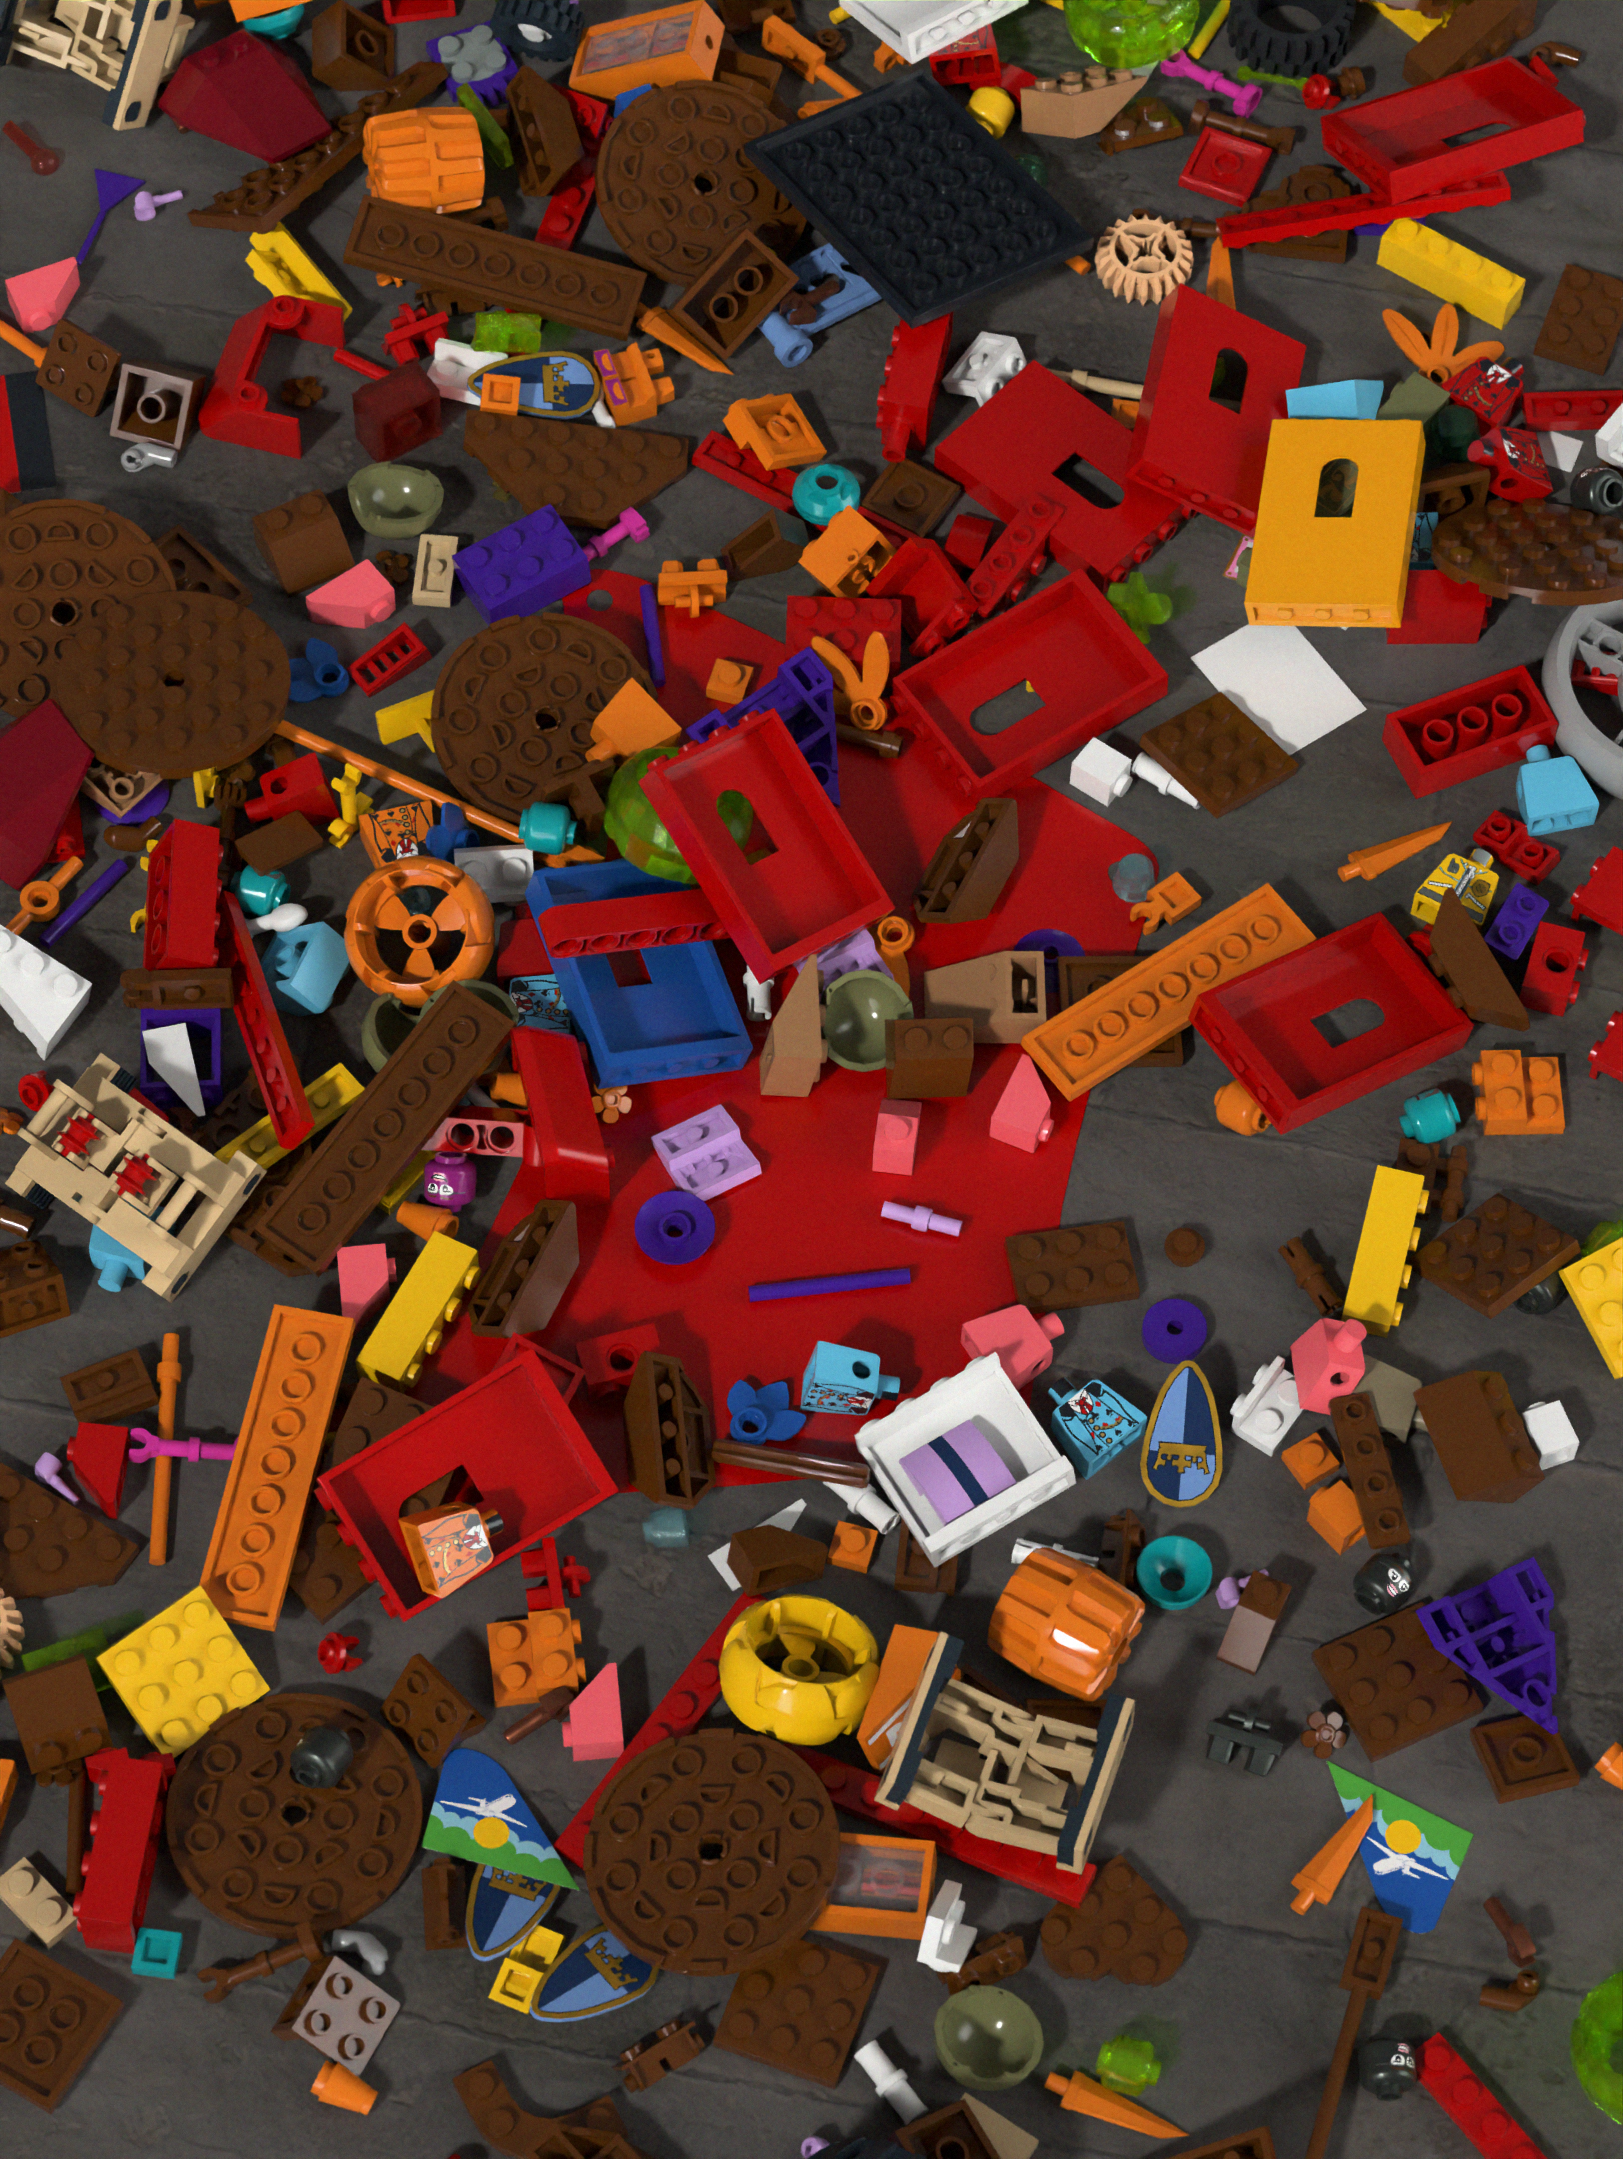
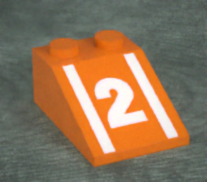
[857,1624,961,1775]

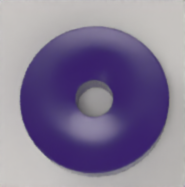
[1141,1299,1207,1364]

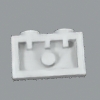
[942,331,1027,407]
[423,338,508,406]
[454,844,534,906]
[1230,1355,1306,1457]
[917,1879,977,1972]

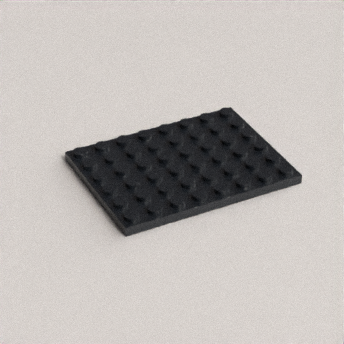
[745,68,1094,329]

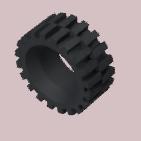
[1227,0,1356,82]

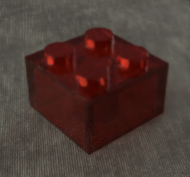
[352,360,443,463]

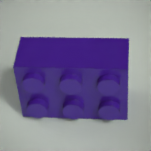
[452,504,592,627]

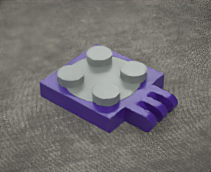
[426,21,518,110]

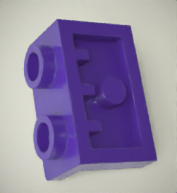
[1482,882,1549,963]

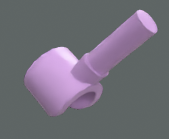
[134,190,183,221]
[35,1452,80,1506]
[1216,1569,1269,1609]

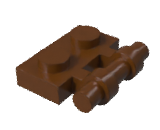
[1395,1137,1469,1223]

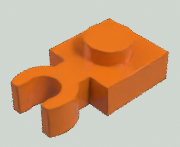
[1130,872,1202,936]

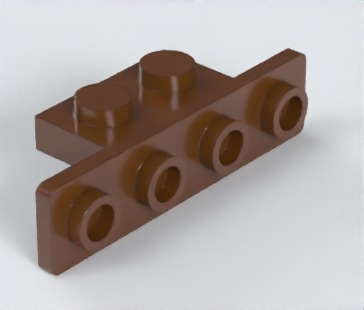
[1328,1393,1411,1550]

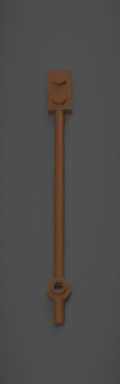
[1305,1906,1403,2159]

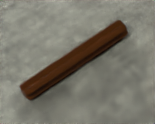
[711,1438,871,1488]

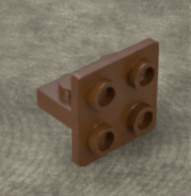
[712,48,783,109]
[36,318,122,418]
[540,758,616,844]
[380,1653,487,1768]

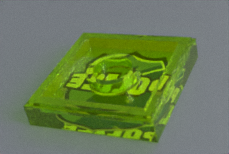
[456,82,513,170]

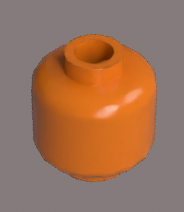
[1214,1079,1271,1136]

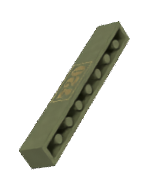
[1236,371,1451,589]

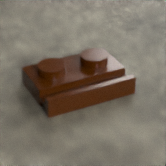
[60,1348,159,1425]
[894,1519,959,1596]

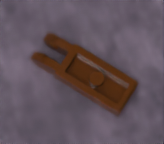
[120,968,235,1010]

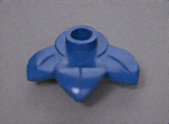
[288,638,349,703]
[425,802,480,865]
[727,1380,806,1445]

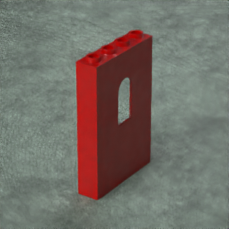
[1321,55,1586,205]
[1124,283,1306,538]
[934,359,1198,595]
[890,568,1168,804]
[638,708,895,985]
[1188,911,1474,1135]
[314,1348,619,1623]

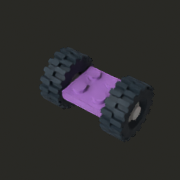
[489,0,586,62]

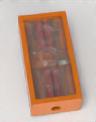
[569,0,725,106]
[809,1832,938,1940]

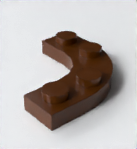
[452,2059,629,2159]

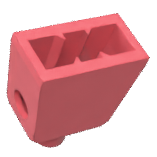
[961,1304,1064,1391]
[1290,1318,1367,1415]

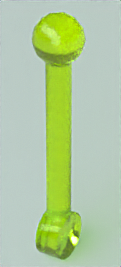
[1237,66,1309,91]

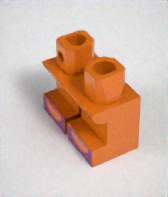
[594,342,674,428]

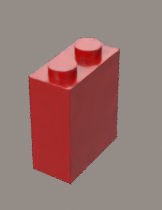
[1386,570,1492,644]

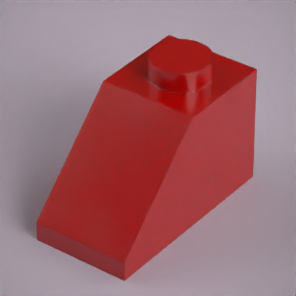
[67,1422,132,1519]

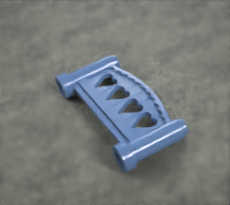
[757,243,882,367]

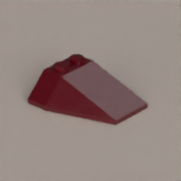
[158,29,332,164]
[0,698,95,891]

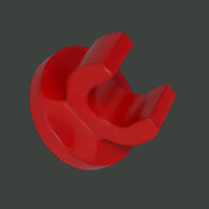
[1302,74,1341,110]
[1405,923,1434,966]
[18,1070,56,1112]
[318,1632,363,1674]

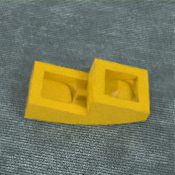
[488,1925,566,2015]

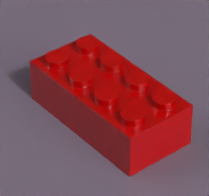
[1382,664,1559,799]
[143,818,224,972]
[73,1756,169,1954]

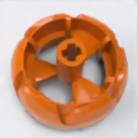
[344,856,496,1008]

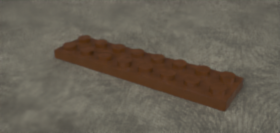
[343,194,647,342]
[254,980,517,1278]

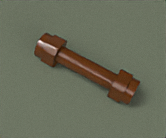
[835,722,904,759]

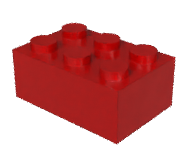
[785,595,901,688]

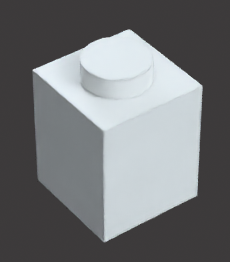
[1070,737,1132,807]
[1521,1400,1579,1470]

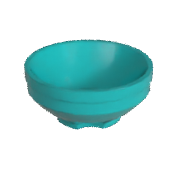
[242,3,305,40]
[792,463,861,526]
[1136,1536,1212,1610]

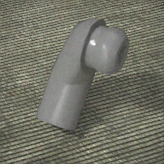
[121,442,178,472]
[332,1929,388,1975]

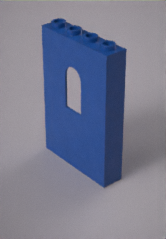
[524,854,753,1089]

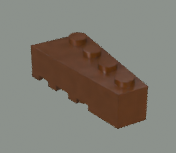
[1402,0,1538,87]

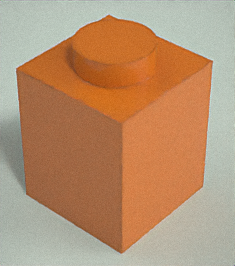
[1306,1479,1366,1555]

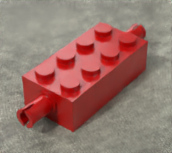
[876,311,954,463]

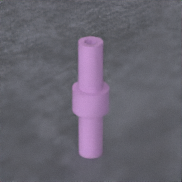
[881,1201,963,1237]

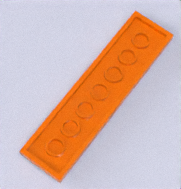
[1021,883,1317,1102]
[199,1304,356,1632]

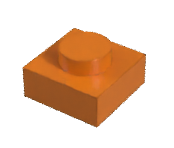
[479,373,521,416]
[706,658,754,705]
[1281,1432,1340,1490]
[827,1520,878,1574]

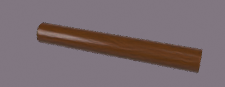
[66,1769,86,1895]

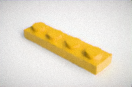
[214,1062,365,1170]

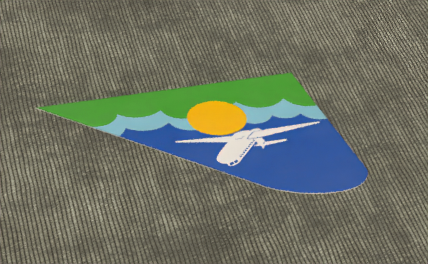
[422,1749,580,1891]
[1326,1760,1474,1933]

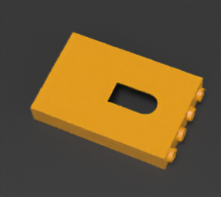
[1244,418,1426,628]

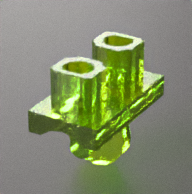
[471,310,542,353]
[1106,572,1173,644]

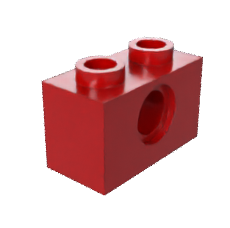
[1519,921,1590,1017]
[575,1323,664,1403]

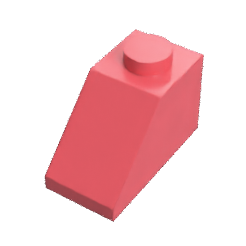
[5,257,80,335]
[306,559,396,629]
[990,1054,1054,1154]
[872,1098,922,1176]
[337,1243,397,1338]
[562,1663,624,1761]

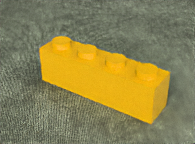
[1377,217,1526,330]
[1341,1165,1430,1338]
[356,1231,482,1394]

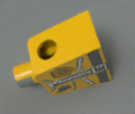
[1410,848,1499,935]

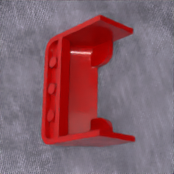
[198,295,346,459]
[510,1025,615,1210]

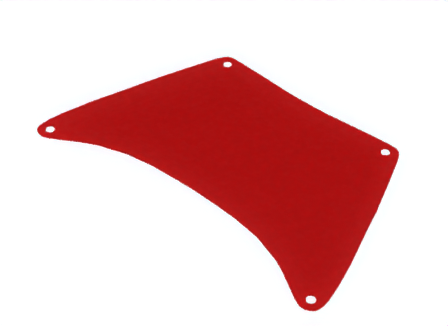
[312,569,1159,1503]

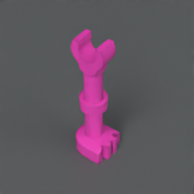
[1161,47,1262,119]
[582,506,650,562]
[128,1428,239,1463]

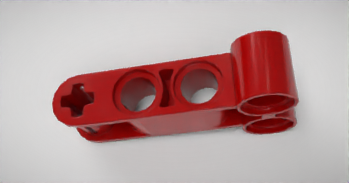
[421,1105,542,1167]

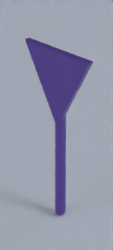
[76,168,146,266]

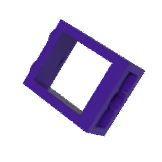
[140,1008,223,1110]

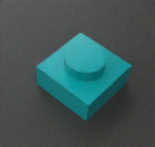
[131,1927,183,1980]

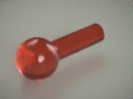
[2,120,59,176]

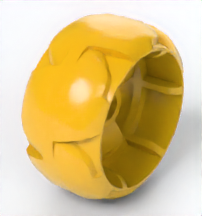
[719,1594,882,1746]

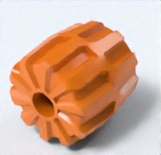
[363,107,485,216]
[987,1547,1145,1702]

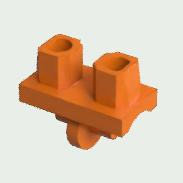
[657,559,727,618]

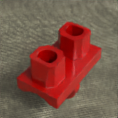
[381,303,450,369]
[520,1536,591,1612]

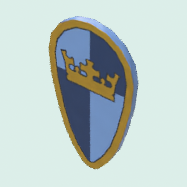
[467,351,600,419]
[1140,1360,1222,1508]
[465,1863,560,1961]
[529,1925,659,2022]

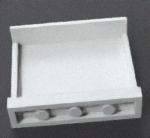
[839,0,1029,64]
[854,1352,1076,1568]

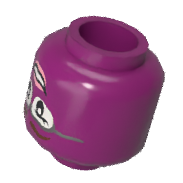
[424,1151,477,1212]

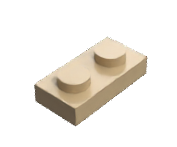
[412,534,459,608]
[0,1857,78,1950]

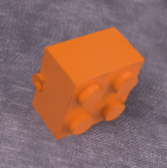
[798,505,897,598]

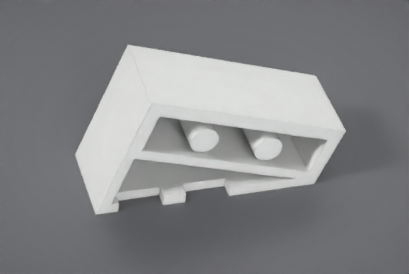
[0,925,92,1061]

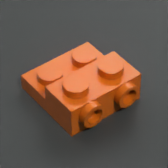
[722,393,827,471]
[1472,1050,1565,1135]
[487,1608,586,1707]

